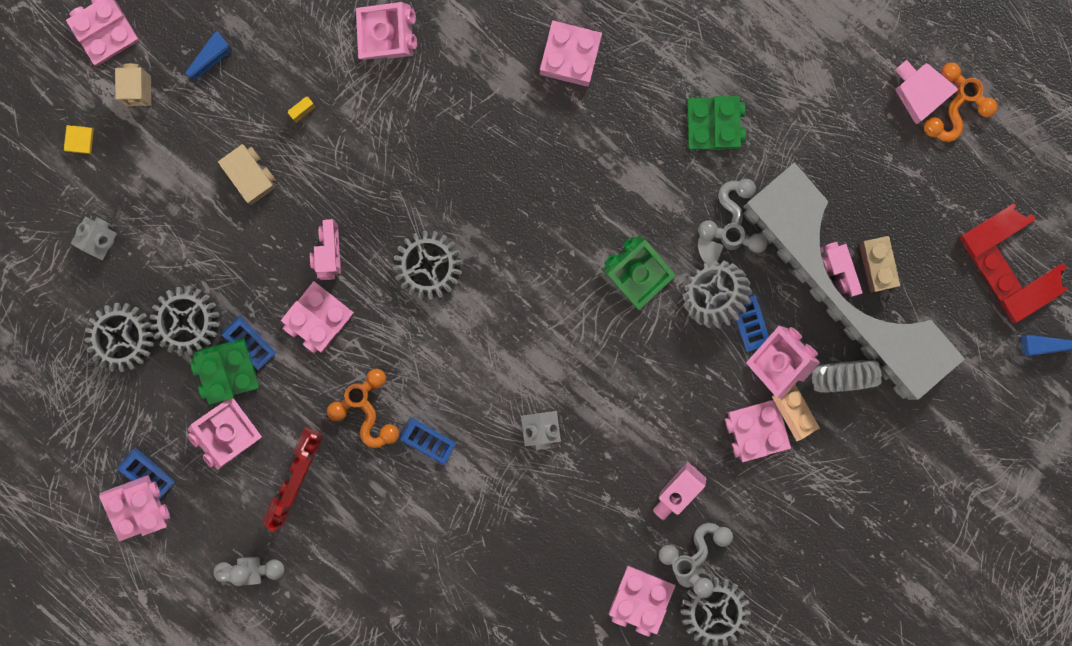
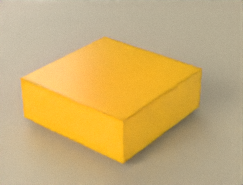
[288,97,316,123]
[64,125,94,154]

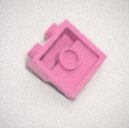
[66,0,140,67]
[356,2,417,60]
[310,219,341,280]
[820,242,862,299]
[281,281,354,353]
[746,326,820,399]
[187,398,262,470]
[725,400,791,462]
[99,475,170,541]
[608,565,675,637]

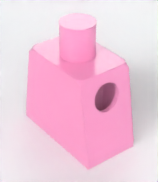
[895,60,958,124]
[653,461,707,520]

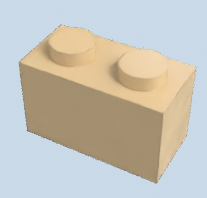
[115,63,151,106]
[218,144,276,205]
[859,236,900,293]

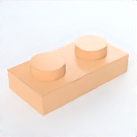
[772,384,820,441]

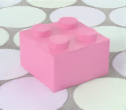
[540,20,602,87]

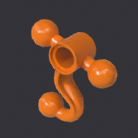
[924,62,998,142]
[327,369,400,448]

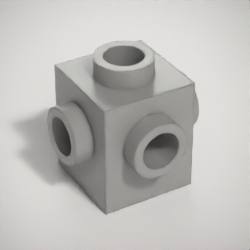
[71,217,117,260]
[521,411,561,450]

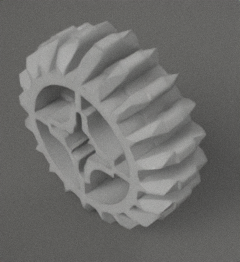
[393,231,462,300]
[682,260,752,329]
[150,286,220,355]
[84,303,155,372]
[812,360,882,393]
[681,577,751,646]

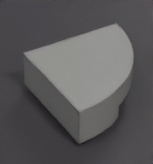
[697,237,724,267]

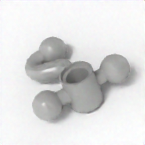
[698,179,768,253]
[659,523,733,598]
[214,557,285,586]

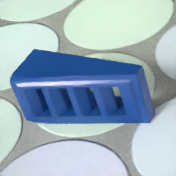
[186,31,232,81]
[735,295,769,352]
[221,315,276,370]
[1021,335,1072,356]
[399,417,457,465]
[118,447,175,500]

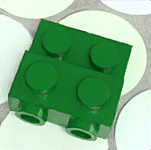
[687,96,746,150]
[602,236,676,310]
[190,338,259,404]

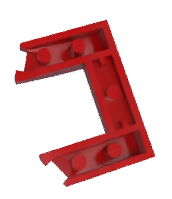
[959,203,1067,323]
[262,427,324,532]

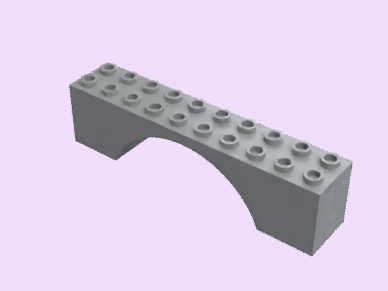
[742,162,965,400]

